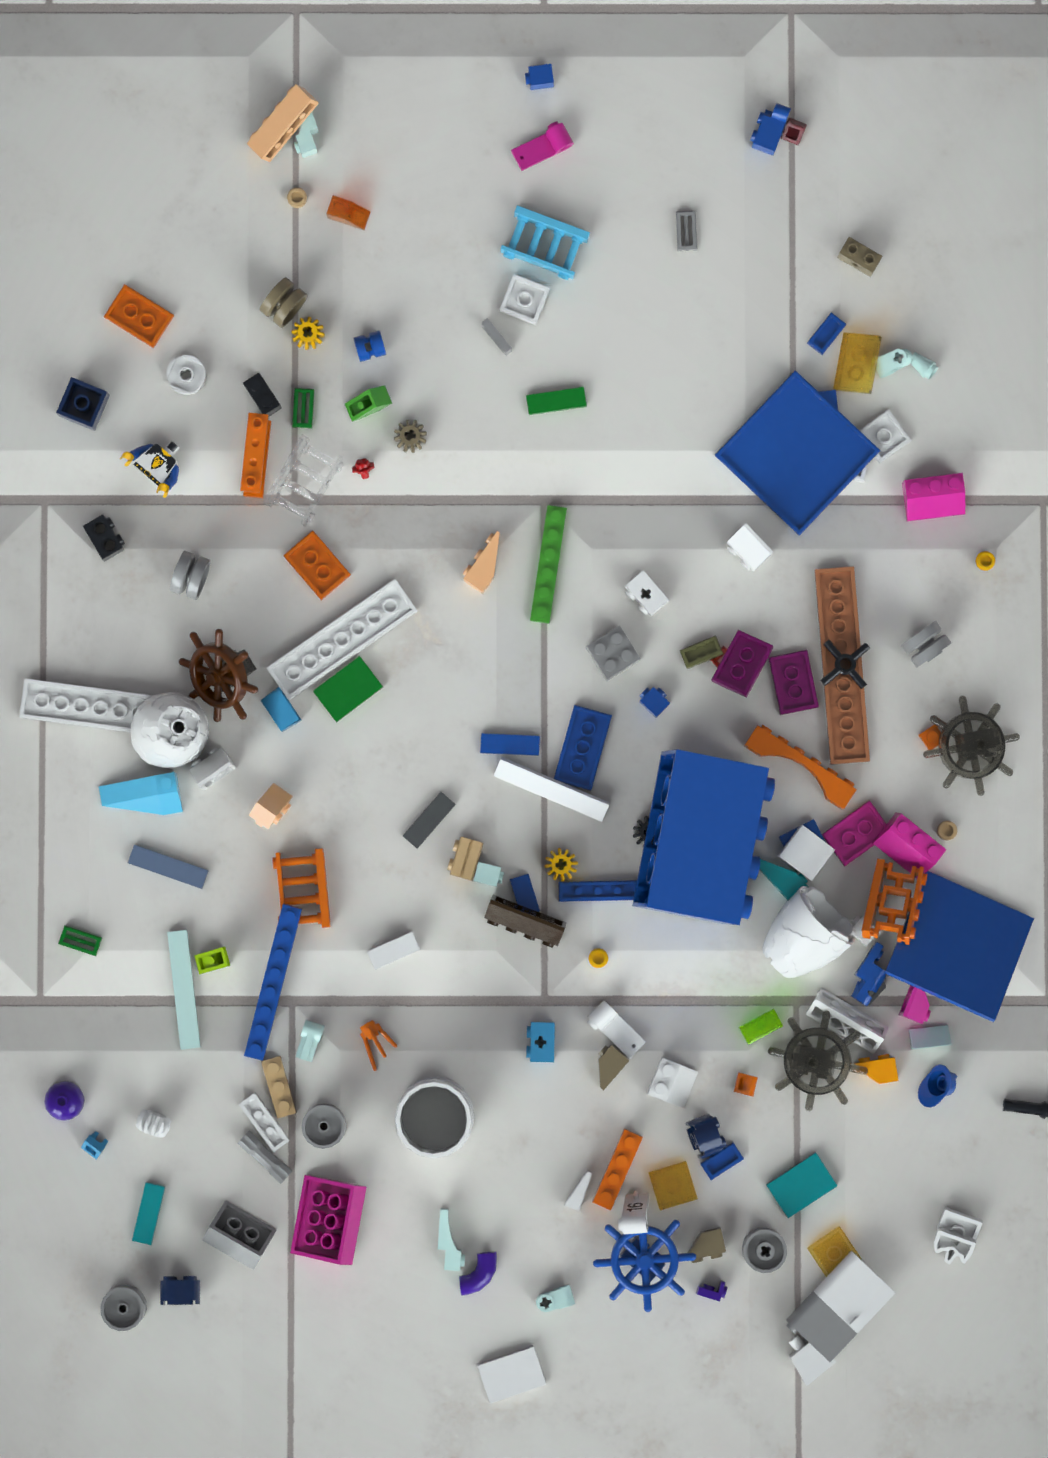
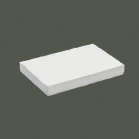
[477,1346,546,1404]

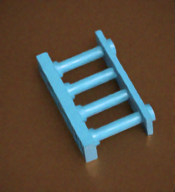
[501,205,590,280]

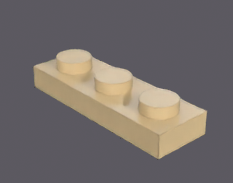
[261,1056,297,1119]

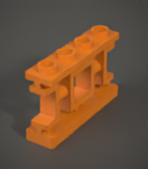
[862,858,927,945]

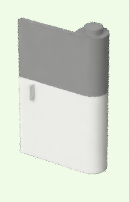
[786,1251,895,1362]

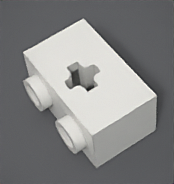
[625,570,669,617]

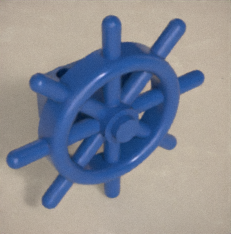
[593,1220,696,1312]

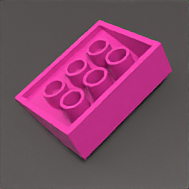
[290,1175,367,1265]

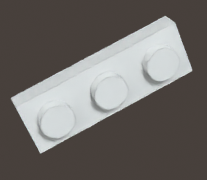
[239,1093,290,1152]

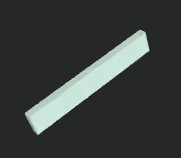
[167,930,201,1050]

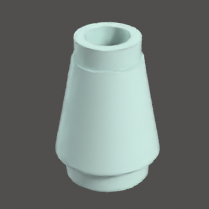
[911,352,938,379]

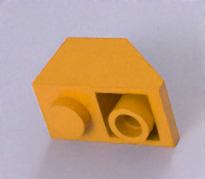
[854,1054,899,1084]

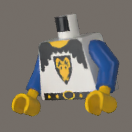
[120,441,179,498]

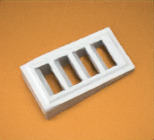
[564,1171,592,1211]

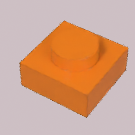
[919,724,946,751]
[734,1072,758,1096]

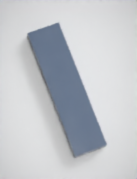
[128,845,209,889]

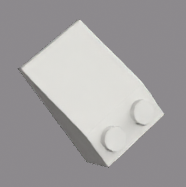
[190,747,237,790]

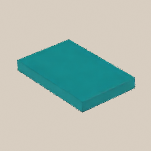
[766,1152,837,1218]

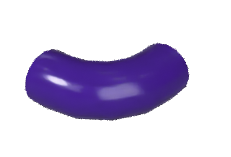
[459,1251,497,1296]

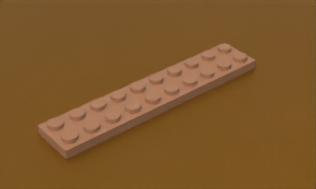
[814,566,870,765]

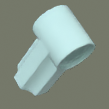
[296,1020,325,1062]

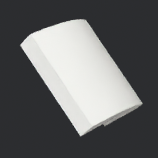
[778,824,835,881]

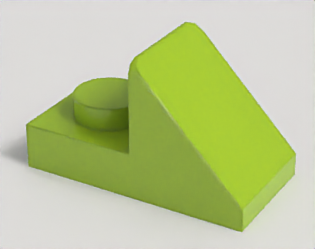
[194,947,230,974]

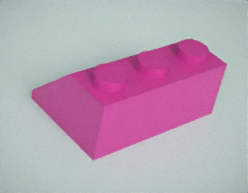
[902,473,965,521]
[872,812,947,879]

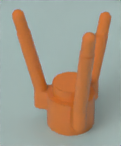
[360,1020,397,1071]

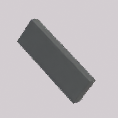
[403,792,456,849]

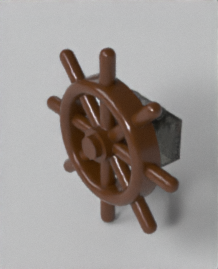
[179,629,258,722]

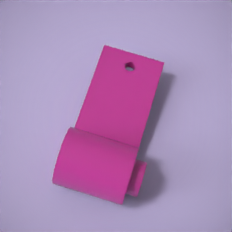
[511,121,574,171]

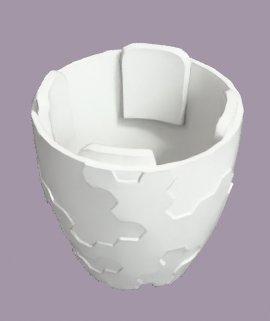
[131,692,209,768]
[762,886,856,978]

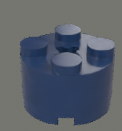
[686,1114,727,1159]
[160,1276,200,1305]

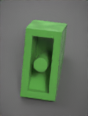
[345,385,392,422]

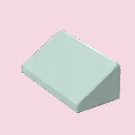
[909,1025,951,1049]

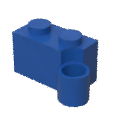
[750,103,791,156]

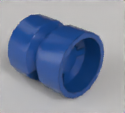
[354,330,386,362]

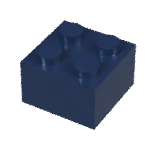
[56,377,110,431]

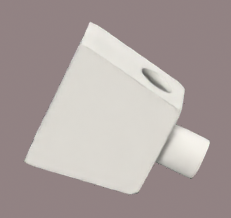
[789,1335,836,1386]

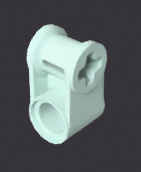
[872,349,913,378]
[536,1285,575,1312]

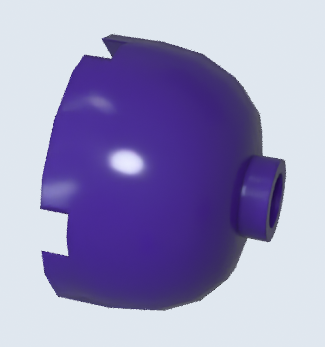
[44,1081,85,1121]

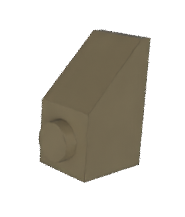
[598,1045,629,1091]

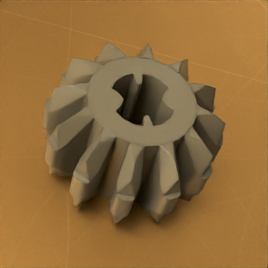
[394,420,427,453]

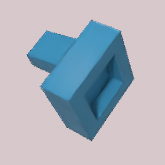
[81,1132,108,1160]

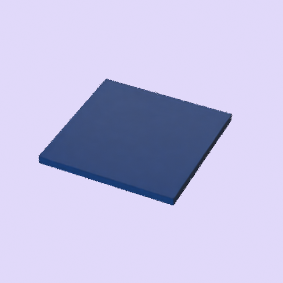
[715,370,881,536]
[885,871,1034,1022]

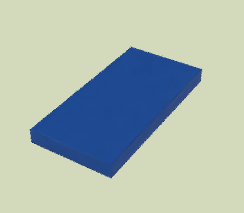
[554,705,612,791]

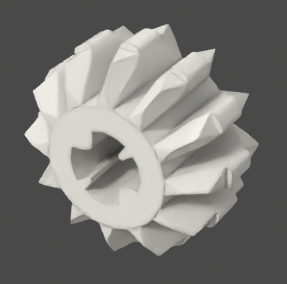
[136,1109,171,1137]

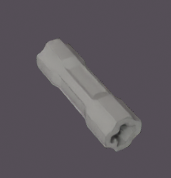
[238,1131,292,1184]

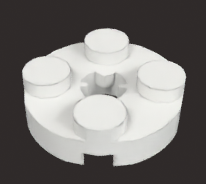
[166,355,206,395]

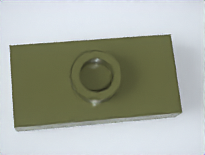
[679,635,723,669]

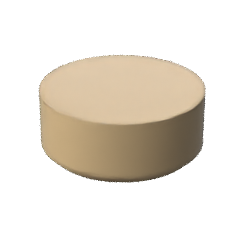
[287,188,307,208]
[937,821,957,841]

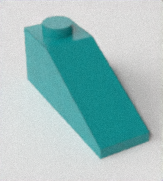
[759,859,809,901]

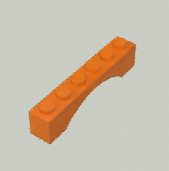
[744,725,857,810]

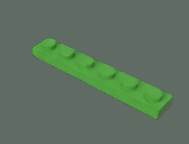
[530,505,567,624]

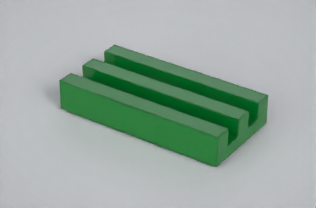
[292,388,314,429]
[58,925,102,956]

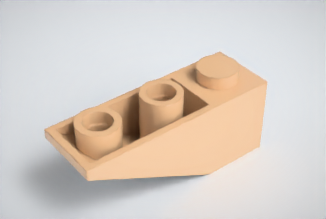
[463,531,500,594]

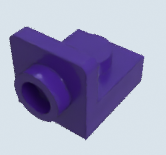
[696,1280,728,1302]

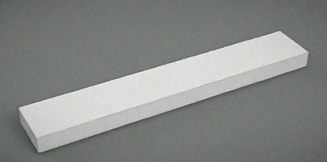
[494,757,610,822]

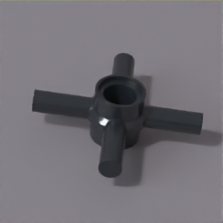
[820,640,870,689]

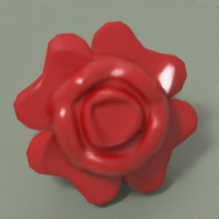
[352,458,375,479]

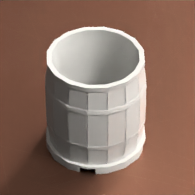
[395,1077,475,1159]

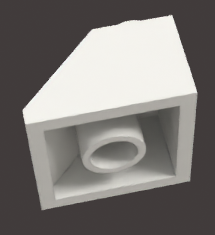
[727,523,773,572]
[647,1057,698,1108]

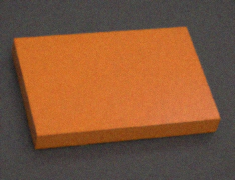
[104,284,174,348]
[283,531,351,601]

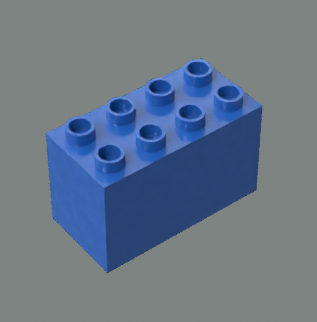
[632,749,775,925]

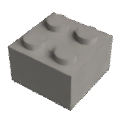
[586,626,640,681]

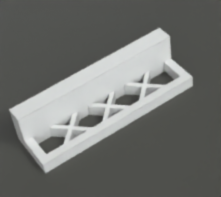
[806,988,889,1054]

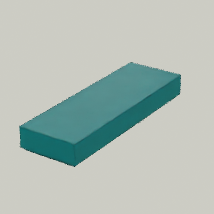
[132,1182,165,1245]

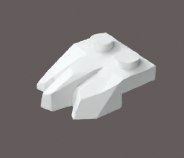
[934,1207,983,1265]

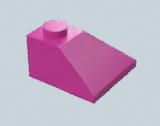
[899,985,931,1024]

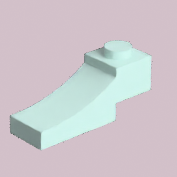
[294,112,319,158]
[438,1208,465,1271]

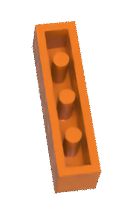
[592,1129,643,1210]

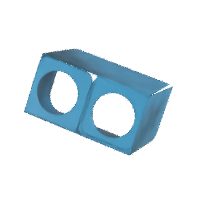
[261,687,302,732]

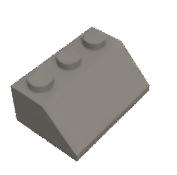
[202,1200,277,1270]

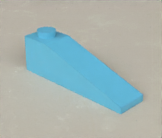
[99,772,183,815]

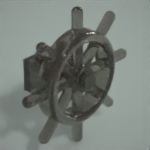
[923,696,1020,796]
[768,1010,868,1111]

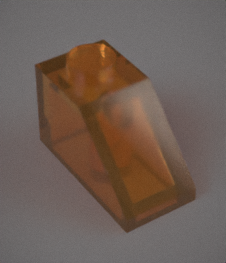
[326,195,371,230]

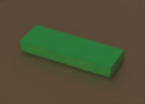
[526,387,587,415]

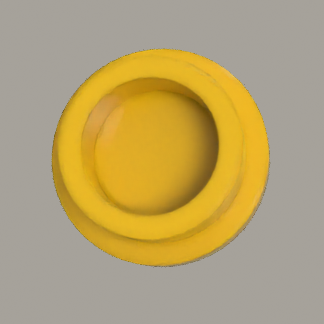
[975,551,995,571]
[589,948,608,968]

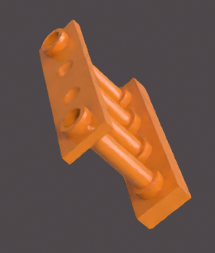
[240,413,271,499]
[272,848,331,928]

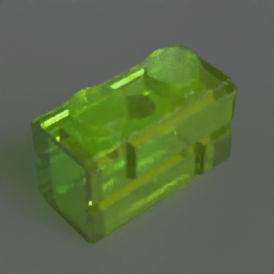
[738,1009,783,1045]

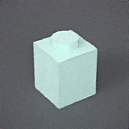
[474,862,504,887]

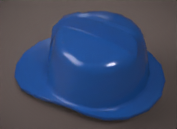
[918,1064,957,1108]

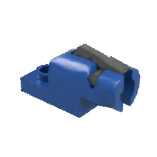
[851,942,886,1006]

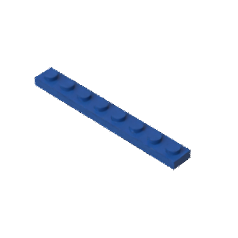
[244,903,303,1061]

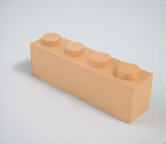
[247,84,319,162]

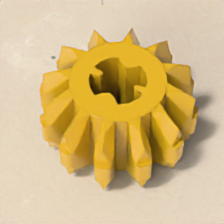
[291,317,325,350]
[544,848,578,881]

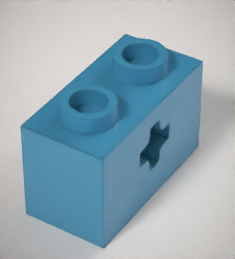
[526,1022,555,1062]

